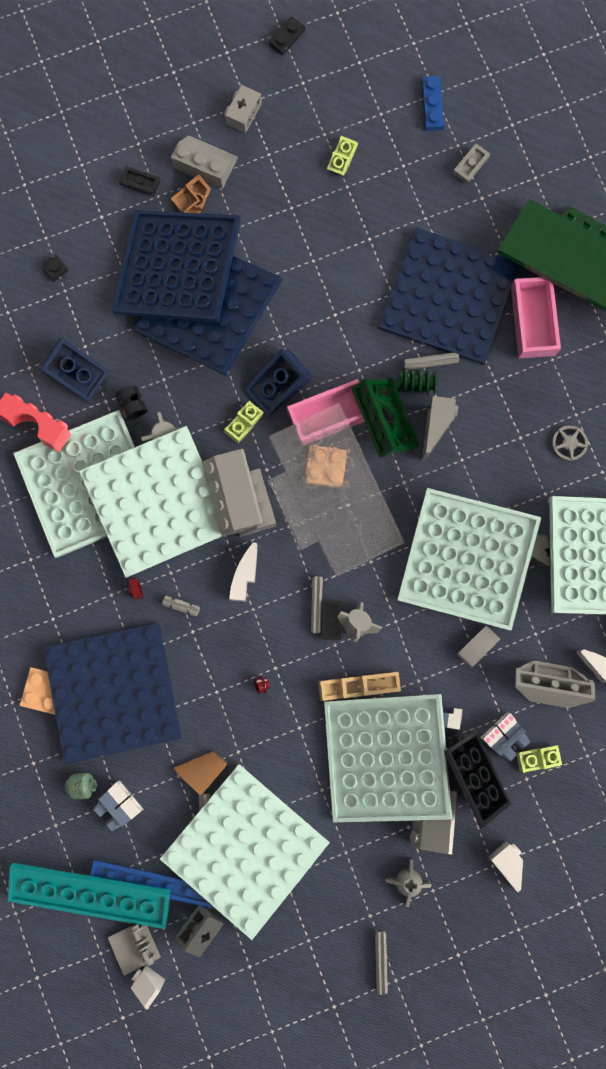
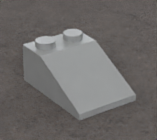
[422,396,458,461]

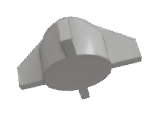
[141,412,183,441]
[338,602,381,642]
[385,858,432,907]

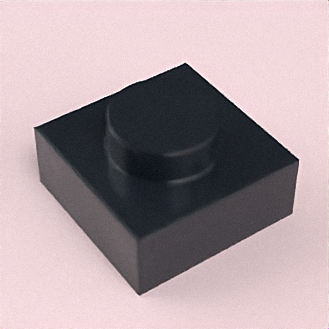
[41,255,69,282]

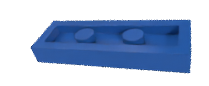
[422,76,444,131]

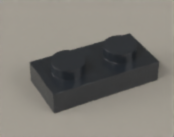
[269,16,305,56]
[119,166,161,197]
[321,600,342,640]

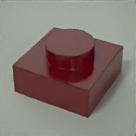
[127,578,144,600]

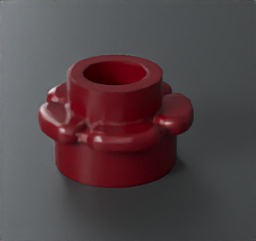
[254,675,270,694]

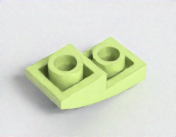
[327,136,358,176]
[224,401,264,444]
[516,745,562,773]

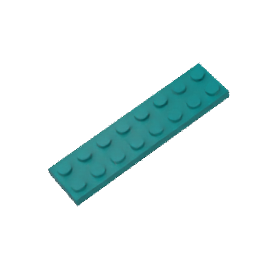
[8,863,171,929]

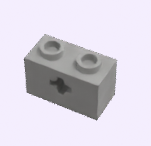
[224,85,262,134]

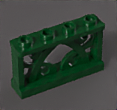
[351,378,420,458]

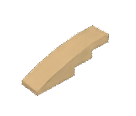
[318,672,401,701]

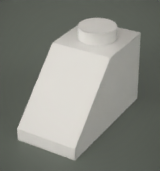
[488,841,523,892]
[131,966,165,1009]

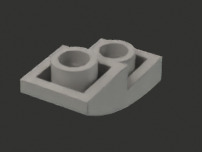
[457,626,500,668]

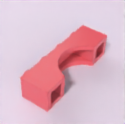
[0,393,72,453]

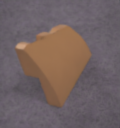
[170,174,211,213]
[174,751,228,796]

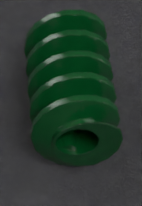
[397,367,437,395]

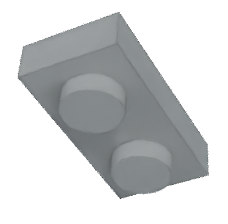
[453,144,490,184]

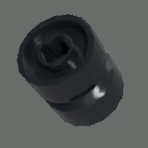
[115,385,148,420]

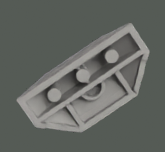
[515,661,595,708]

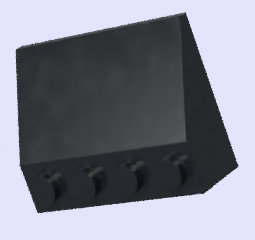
[444,731,511,828]

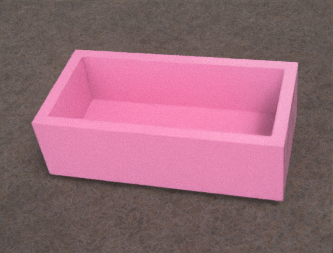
[511,277,561,359]
[287,379,365,446]

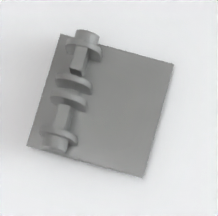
[108,924,161,976]

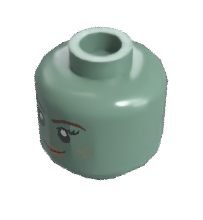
[65,773,97,800]

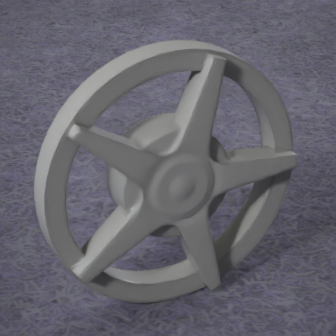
[552,426,588,461]

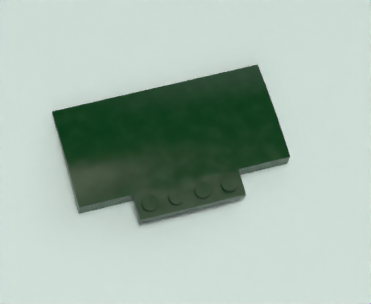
[497,199,606,311]

